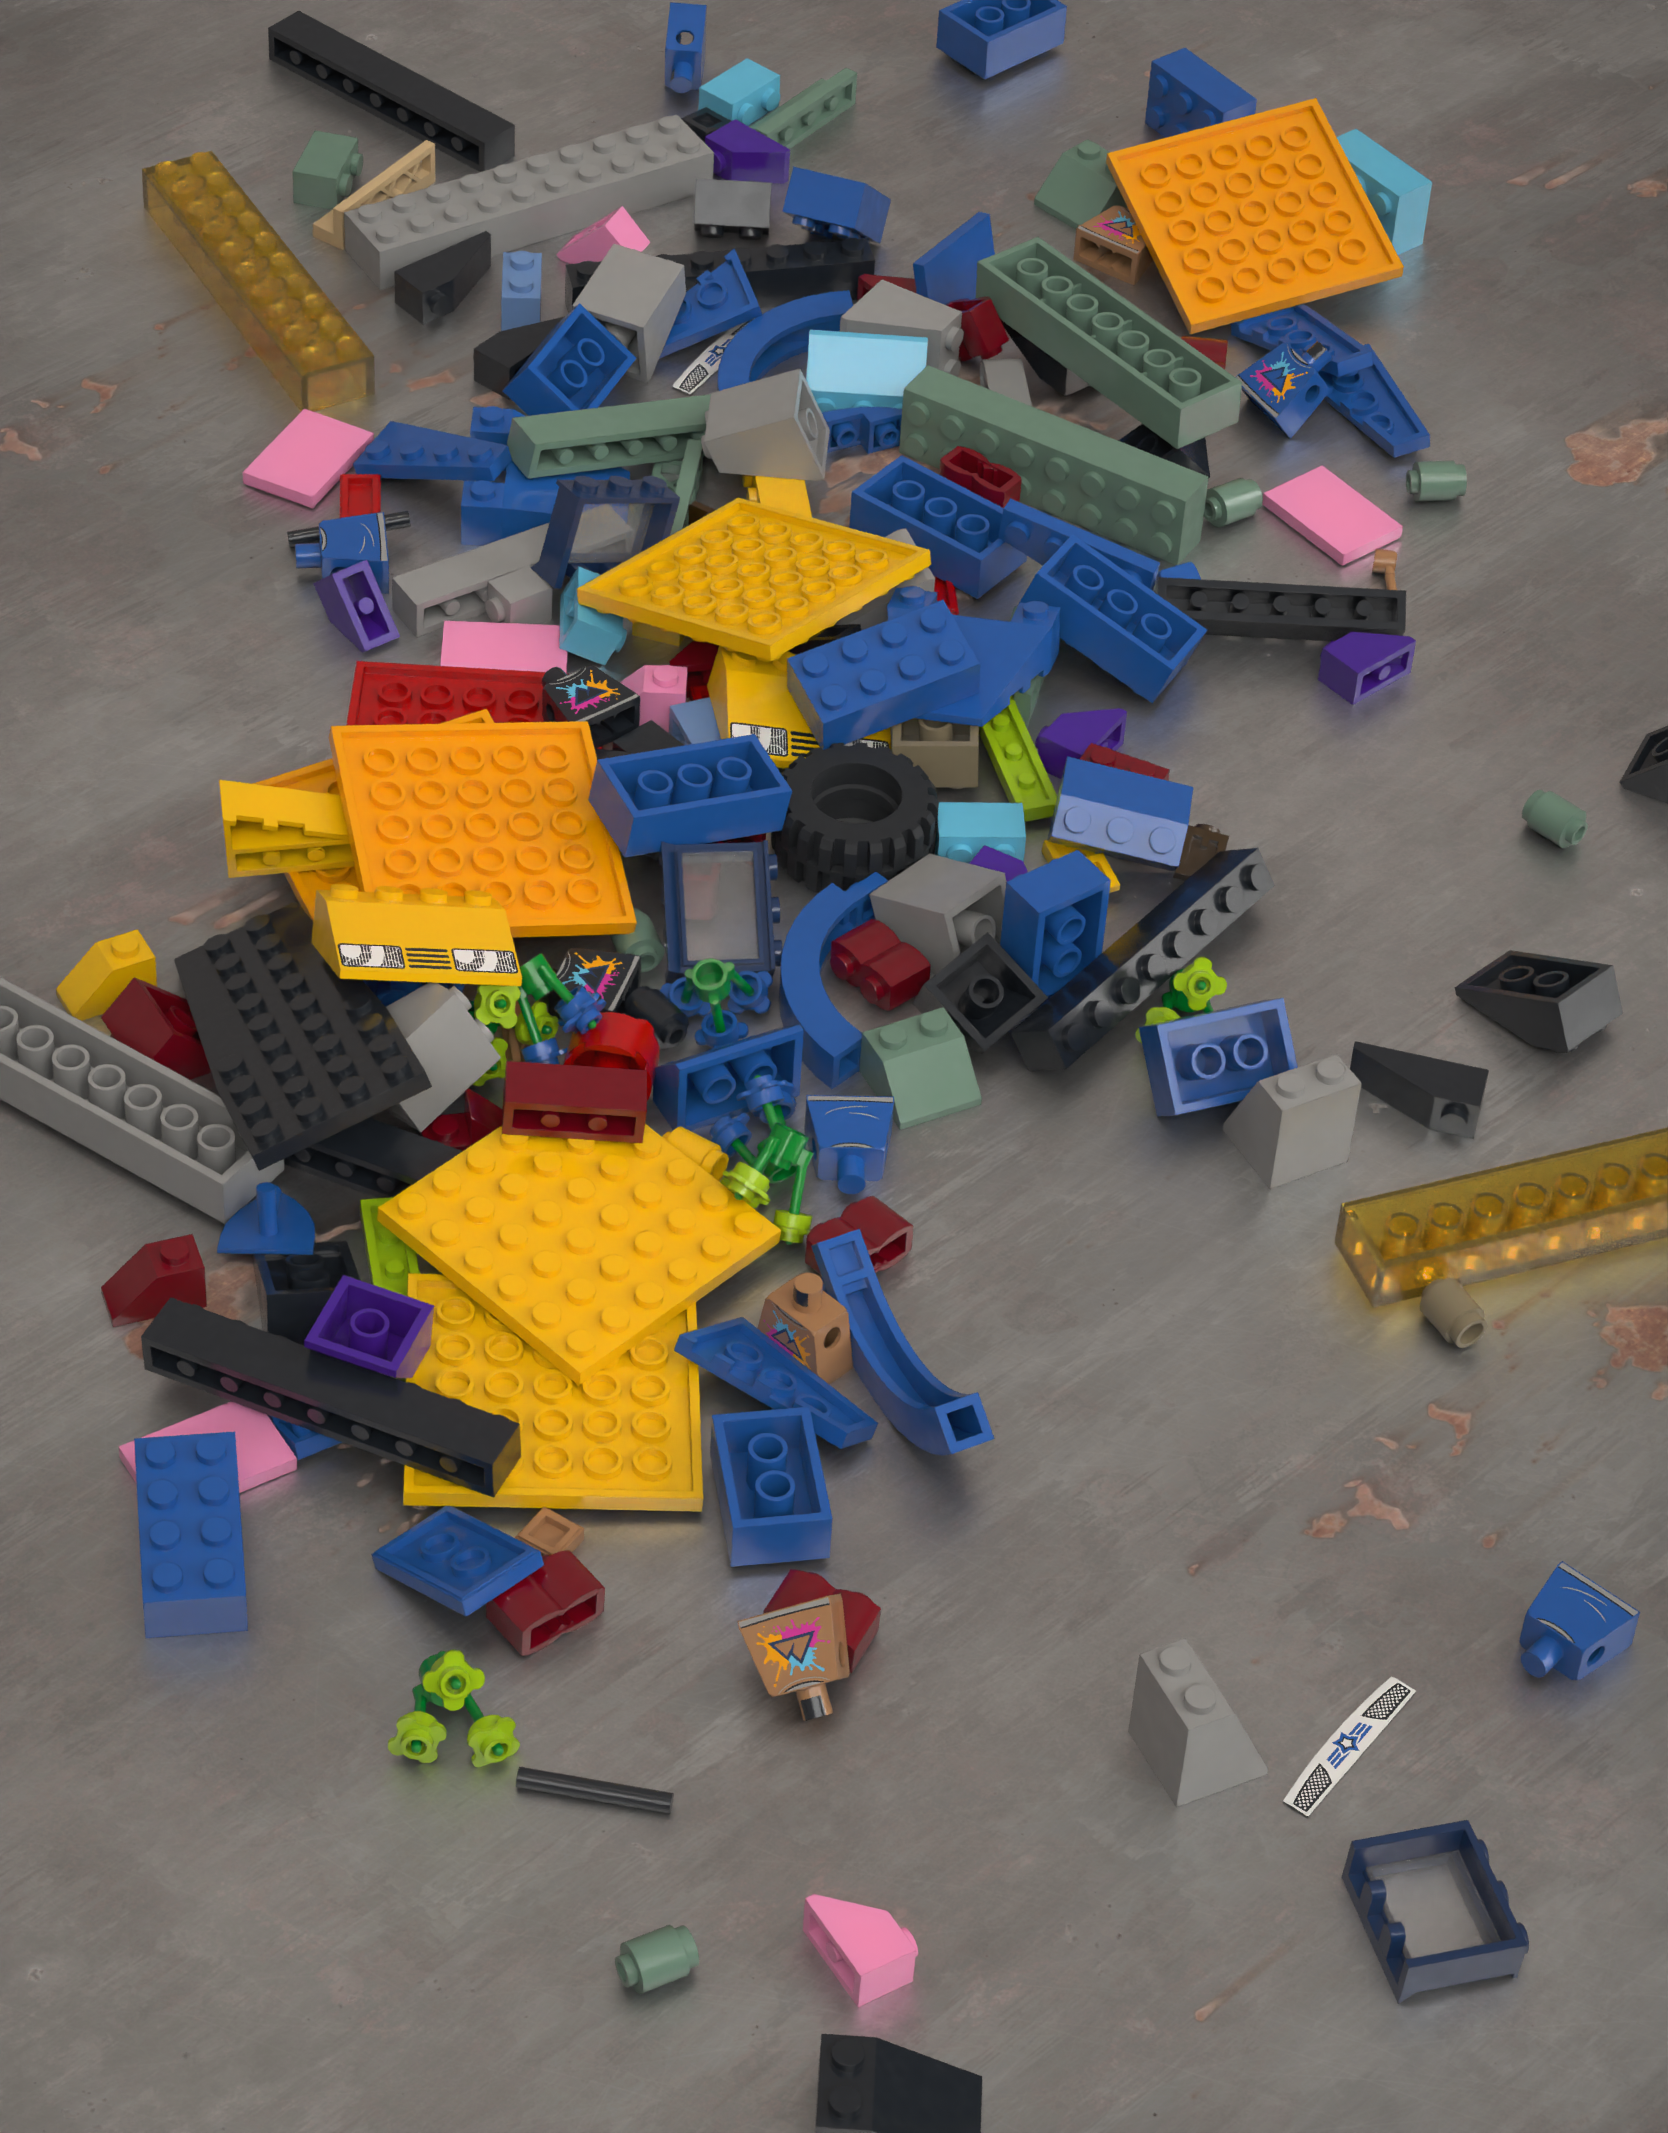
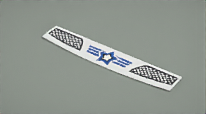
[671,318,755,395]
[1283,1676,1416,1817]

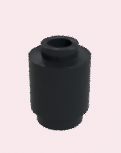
[624,986,689,1050]

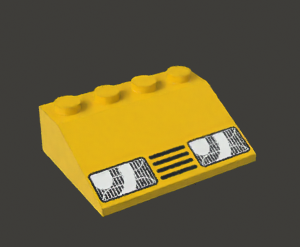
[707,646,891,768]
[311,884,522,986]

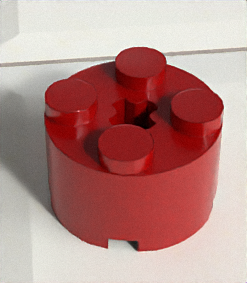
[563,1012,660,1101]

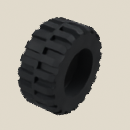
[771,742,939,893]

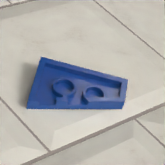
[659,248,763,359]

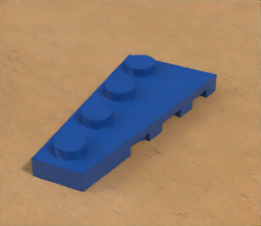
[1230,304,1373,377]
[1318,344,1430,458]
[353,421,512,481]
[998,498,1160,591]
[674,1317,878,1449]

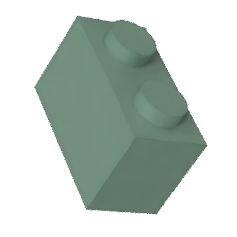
[292,130,363,210]

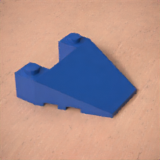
[461,406,630,546]
[887,586,1061,727]

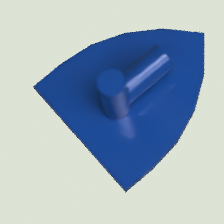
[217,1182,315,1255]

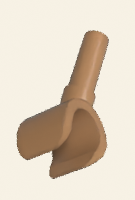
[1372,548,1397,590]

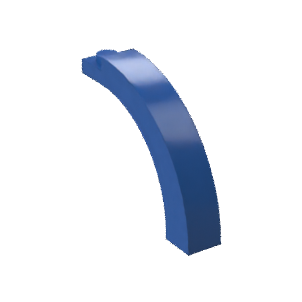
[717,290,853,391]
[779,872,888,1090]
[811,1229,995,1456]

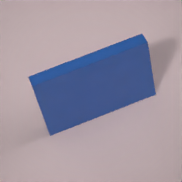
[913,212,995,305]
[371,1505,544,1617]

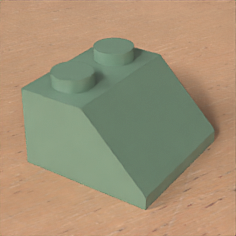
[1034,139,1128,229]
[859,1007,982,1130]

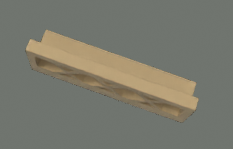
[313,140,435,250]

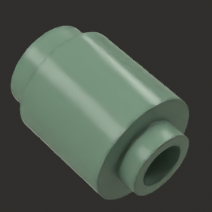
[1406,460,1467,502]
[1204,478,1263,527]
[1522,790,1588,848]
[610,908,665,973]
[615,1925,699,1994]

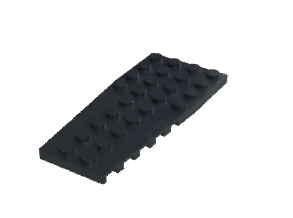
[174,902,432,1171]

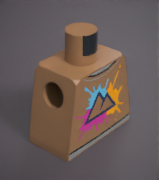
[1073,206,1153,286]
[757,1272,853,1385]
[737,1594,850,1721]

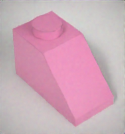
[556,206,650,264]
[620,665,688,732]
[803,1894,918,2007]

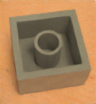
[892,718,979,789]

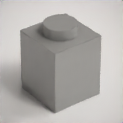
[485,565,553,624]

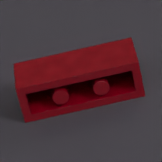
[502,1061,647,1143]

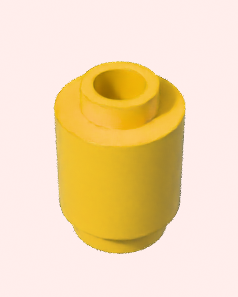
[662,1126,729,1182]

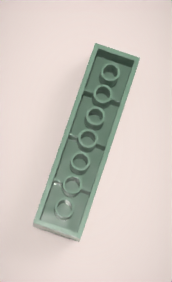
[975,237,1242,449]
[899,365,1209,565]

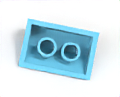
[806,330,928,412]

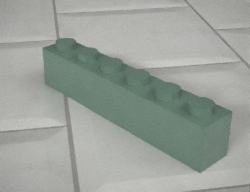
[507,394,711,479]

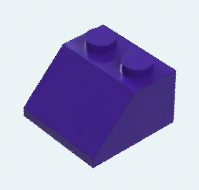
[304,1275,434,1378]

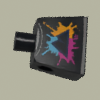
[541,666,640,749]
[547,947,641,1026]

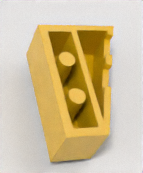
[219,780,355,878]

